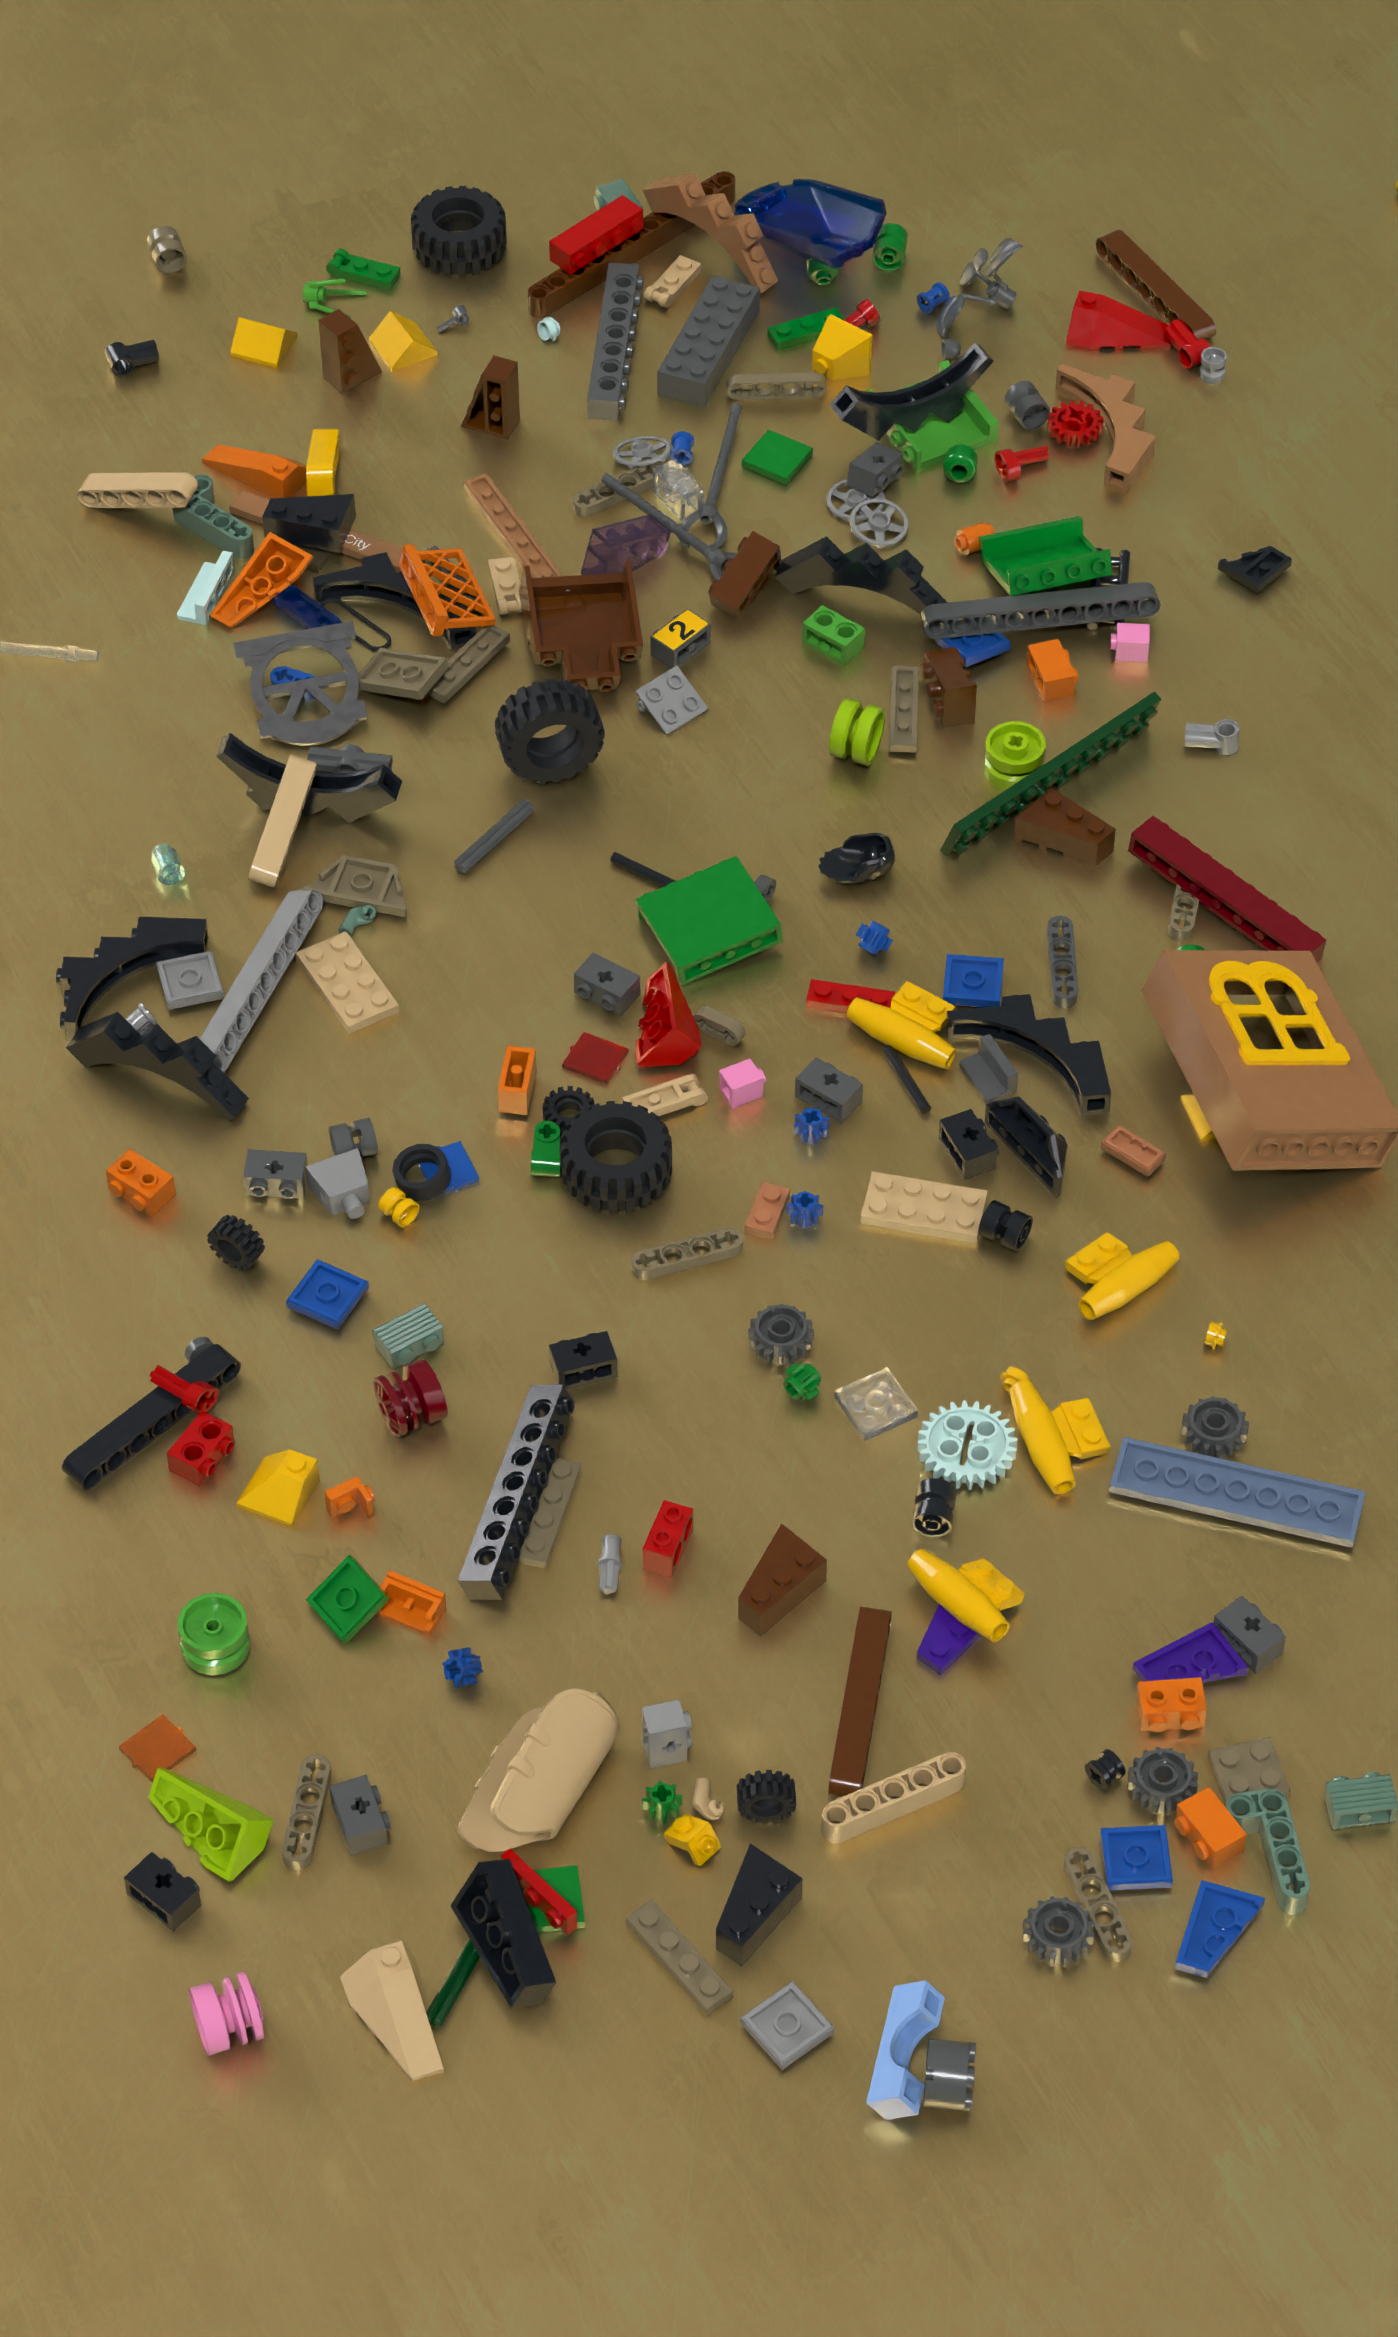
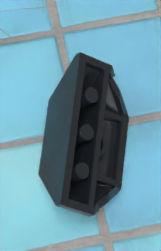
[985,1096,1068,1197]

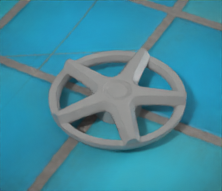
[613,436,671,469]
[827,479,885,522]
[850,499,909,549]

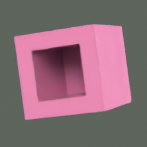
[1110,623,1150,662]
[719,1058,766,1109]

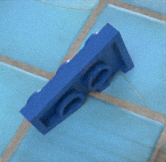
[1175,1880,1265,1978]

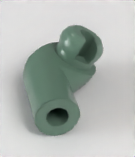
[338,905,376,936]

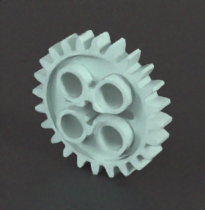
[917,1400,1017,1490]

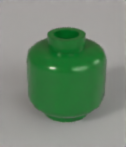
[806,246,839,285]
[943,444,978,483]

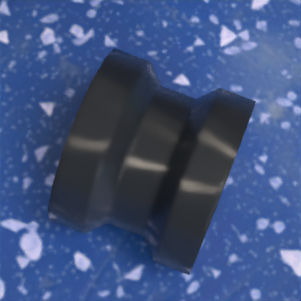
[1085,1749,1126,1790]

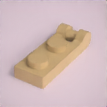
[644,255,702,308]
[488,556,522,616]
[622,1074,708,1117]

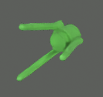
[303,278,367,319]

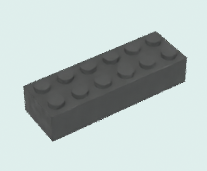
[657,276,760,407]

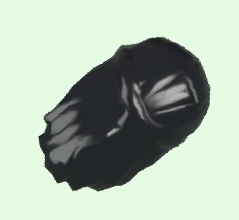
[818,833,895,883]

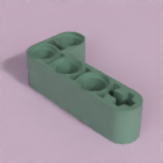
[172,475,254,559]
[1226,1789,1310,1915]

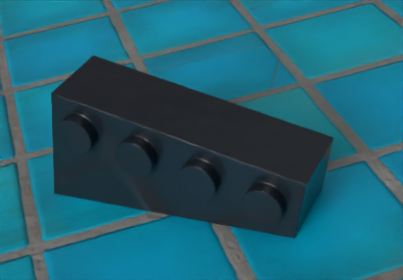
[450,1859,556,2008]

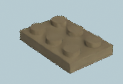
[358,648,449,700]

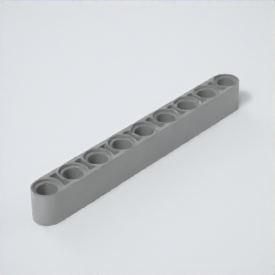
[200,889,323,1073]

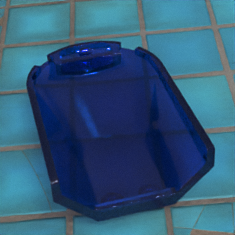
[733,179,887,268]

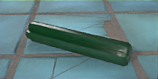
[426,1940,480,2027]

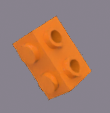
[106,1149,176,1217]
[1136,1677,1207,1732]

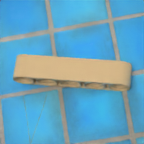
[77,472,198,508]
[248,755,318,888]
[821,1752,966,1843]

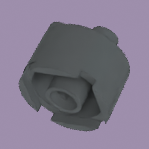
[923,2039,976,2111]

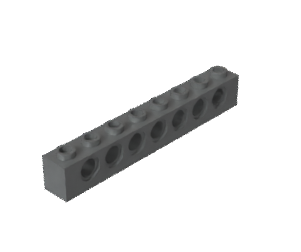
[587,263,644,421]

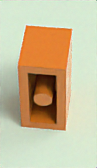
[1026,639,1079,701]
[498,1046,537,1115]
[1174,1787,1247,1869]

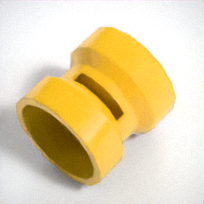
[378,1187,420,1228]

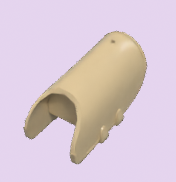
[458,1688,620,1852]

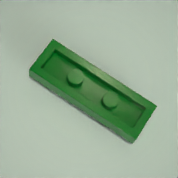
[767,307,844,351]

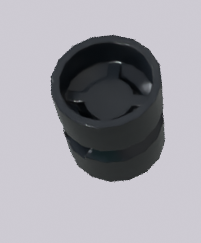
[978,1200,1033,1251]
[912,1478,957,1537]

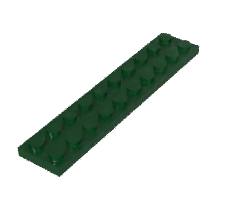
[940,691,1162,857]

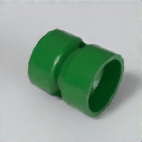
[872,223,908,271]

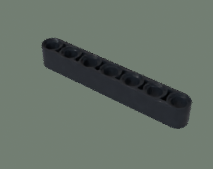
[62,1344,241,1490]

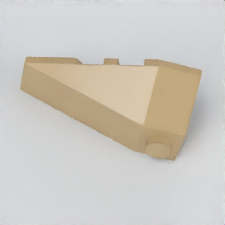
[340,1940,444,2082]

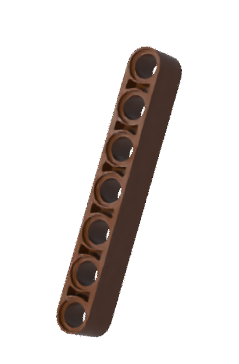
[1095,230,1216,340]
[828,1607,892,1797]

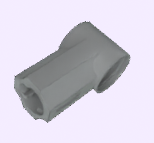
[1185,719,1239,756]

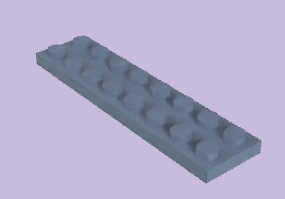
[1109,1437,1366,1548]

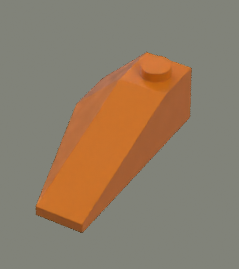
[202,445,307,498]
[209,532,313,629]

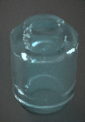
[150,844,185,885]

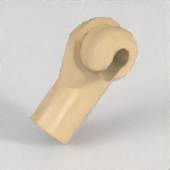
[692,1777,724,1820]

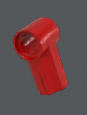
[1164,319,1210,369]

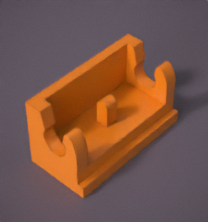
[376,1570,446,1636]

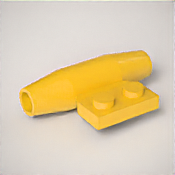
[846,981,957,1070]
[1065,1232,1179,1320]
[1009,1380,1110,1494]
[907,1549,1025,1642]

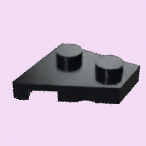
[1218,546,1292,594]

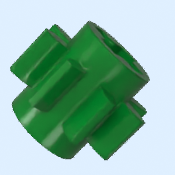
[783,1363,821,1401]
[642,1781,683,1824]

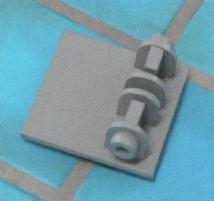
[635,666,709,735]

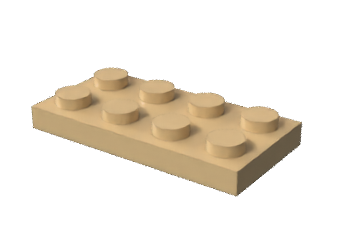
[296,931,400,1034]
[860,1171,988,1243]

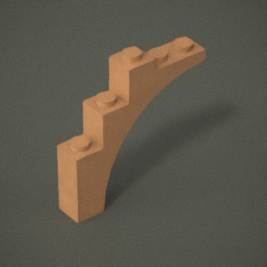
[642,173,778,294]
[1055,363,1156,493]

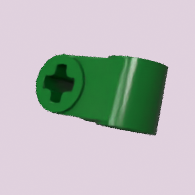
[531,1121,561,1177]

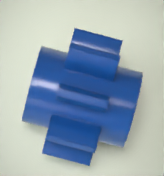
[856,920,893,955]
[794,1108,829,1144]
[786,1191,823,1229]
[442,1647,483,1688]

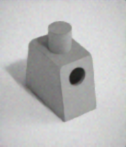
[306,1148,370,1219]

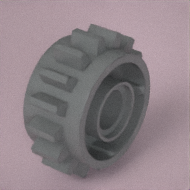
[748,1304,814,1365]
[1181,1397,1249,1458]
[1127,1747,1198,1815]
[1022,1896,1095,1967]

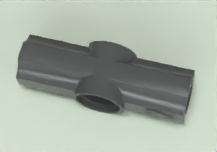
[307,744,393,773]

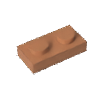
[744,1182,790,1240]

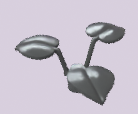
[936,238,1023,338]

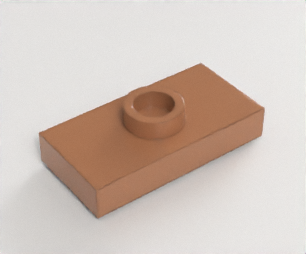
[1101,1125,1166,1177]

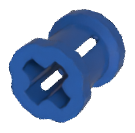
[917,282,950,314]
[670,431,694,466]

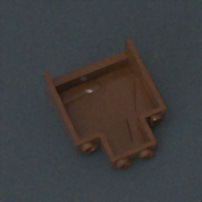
[519,559,643,692]

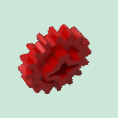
[1047,400,1104,448]

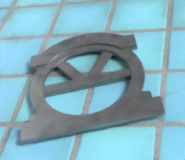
[233,621,368,746]

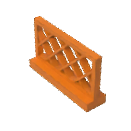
[399,544,496,636]

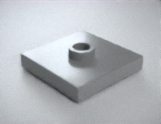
[156,951,224,1010]
[740,1981,835,2070]

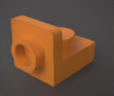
[324,1476,375,1517]

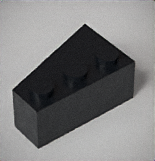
[262,494,356,553]
[716,1843,803,1967]

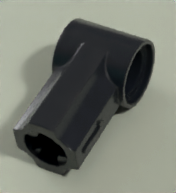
[105,340,159,376]

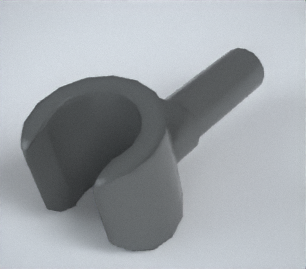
[437,305,469,333]

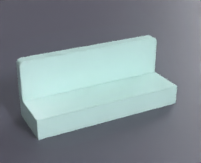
[177,551,235,626]

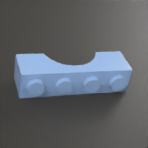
[866,1980,945,2120]

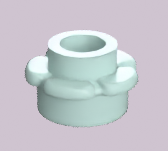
[537,317,560,341]

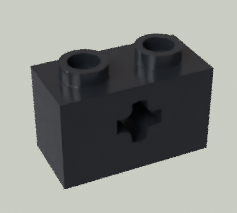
[939,1109,999,1180]
[549,1331,618,1389]
[124,1852,201,1932]

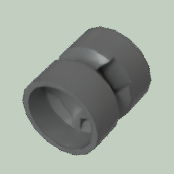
[1005,381,1050,430]
[329,1117,378,1158]

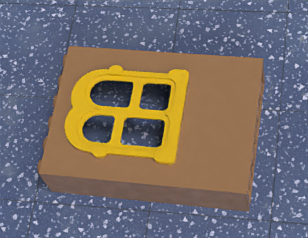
[1141,950,1398,1171]

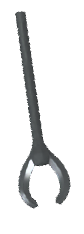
[677,403,742,549]
[601,473,737,580]

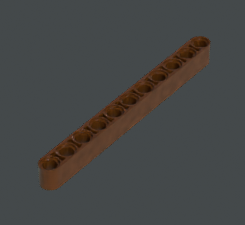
[528,171,735,318]

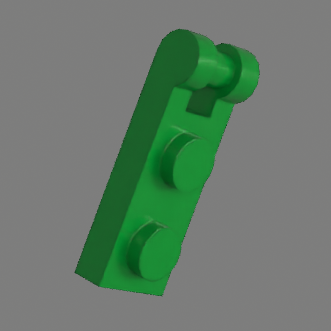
[326,248,401,291]

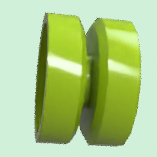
[829,698,885,766]
[984,721,1046,790]

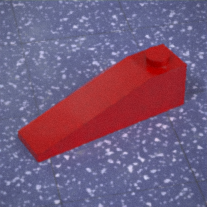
[1066,290,1172,351]
[635,962,702,1068]

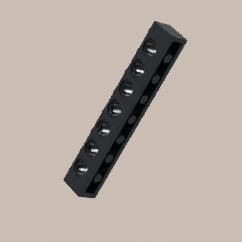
[457,1384,575,1600]

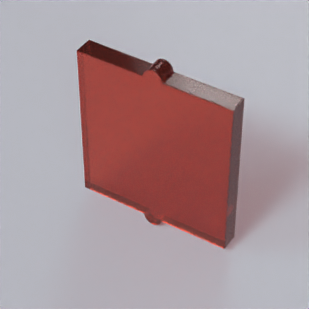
[562,1032,629,1085]

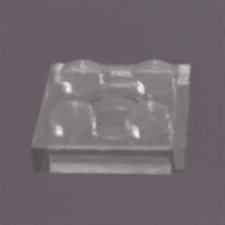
[834,1367,918,1441]

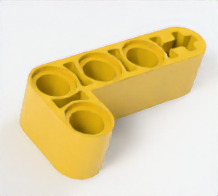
[306,429,340,496]

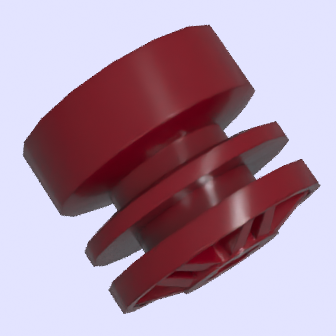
[373,1358,448,1437]

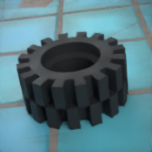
[543,1086,594,1139]
[207,1215,265,1270]
[737,1770,796,1823]

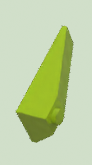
[148,1767,274,1881]

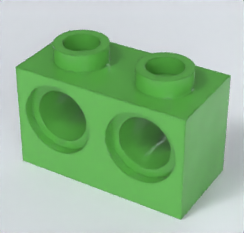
[802,605,865,665]

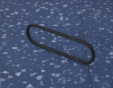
[318,598,391,651]

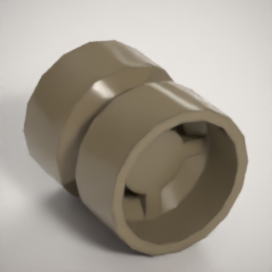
[147,226,187,274]

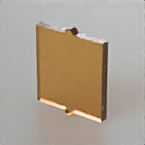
[119,1714,196,1783]

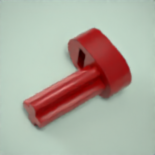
[844,299,881,329]
[994,446,1050,482]
[150,1365,219,1413]

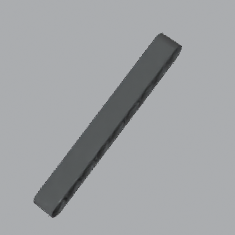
[920,582,1161,639]

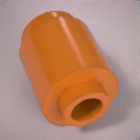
[955,522,995,555]

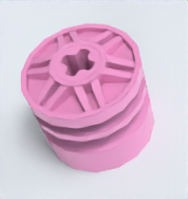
[188,1971,264,2056]

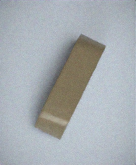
[693,1006,746,1046]

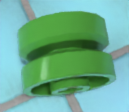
[177,1593,250,1676]

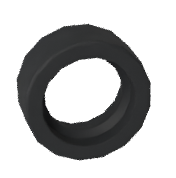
[392,1144,451,1201]

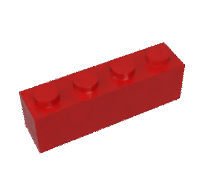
[549,195,644,275]

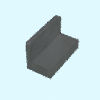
[959,1034,1018,1103]

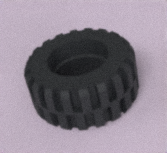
[411,186,507,277]
[495,678,605,784]
[560,1101,672,1214]

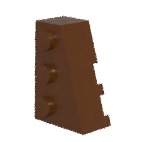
[318,309,382,394]
[461,355,520,440]
[708,531,782,620]
[920,647,977,728]
[1014,788,1116,867]
[738,1524,827,1637]

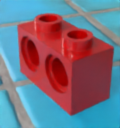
[167,1410,235,1486]
[642,1500,693,1578]

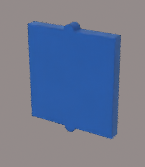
[418,1141,479,1194]

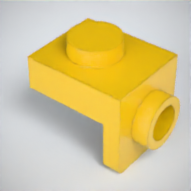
[663,1813,721,1866]

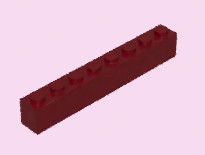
[1128,816,1326,962]

